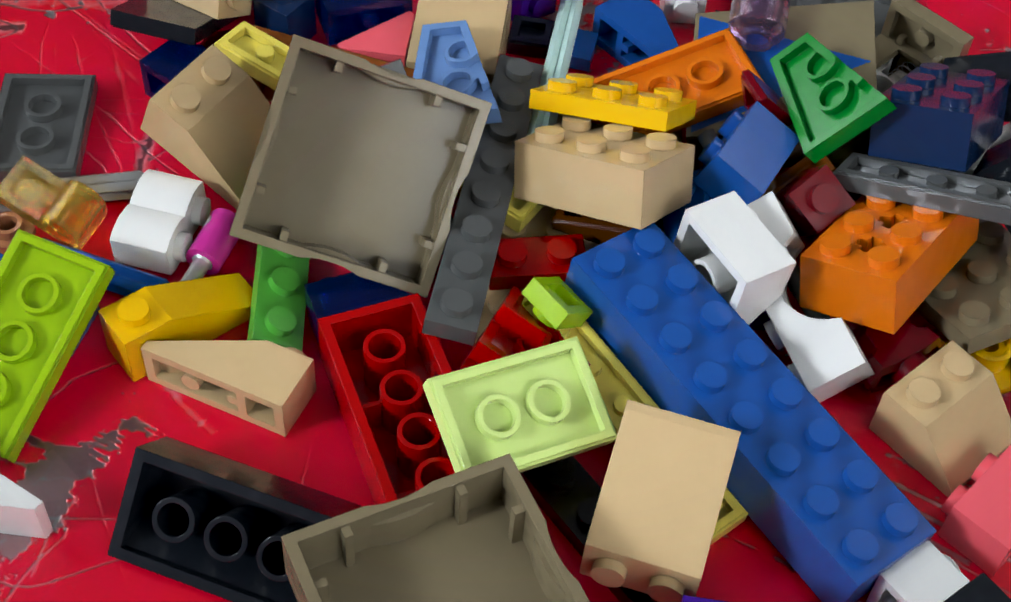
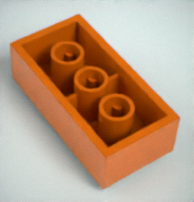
[800,195,980,335]

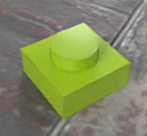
[522,276,593,329]

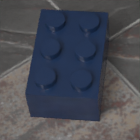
[868,62,1010,172]

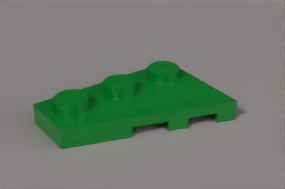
[770,32,897,163]

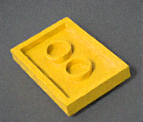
[529,73,697,132]

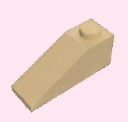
[141,340,316,437]

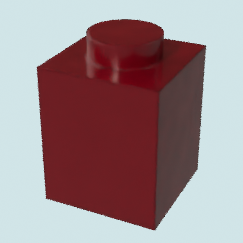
[775,164,856,237]

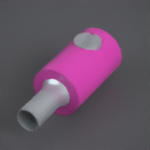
[180,208,239,281]

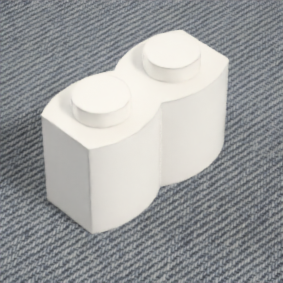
[109,169,211,275]

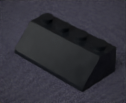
[107,436,363,602]

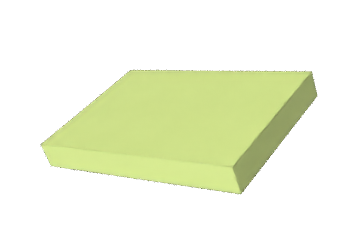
[422,336,617,473]

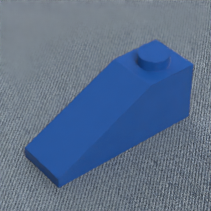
[592,0,679,66]

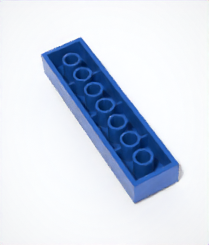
[565,223,937,602]

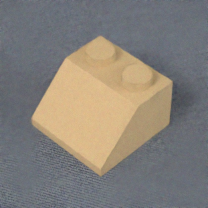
[869,340,1011,497]

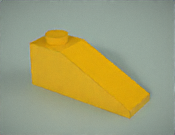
[98,273,253,382]

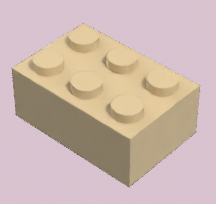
[514,115,695,230]

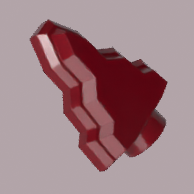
[835,317,945,393]

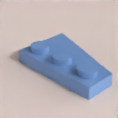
[413,20,503,124]

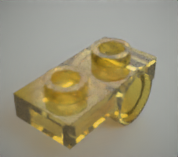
[0,155,108,250]

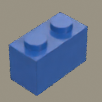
[693,101,799,205]

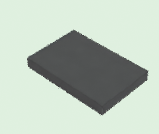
[0,73,98,183]

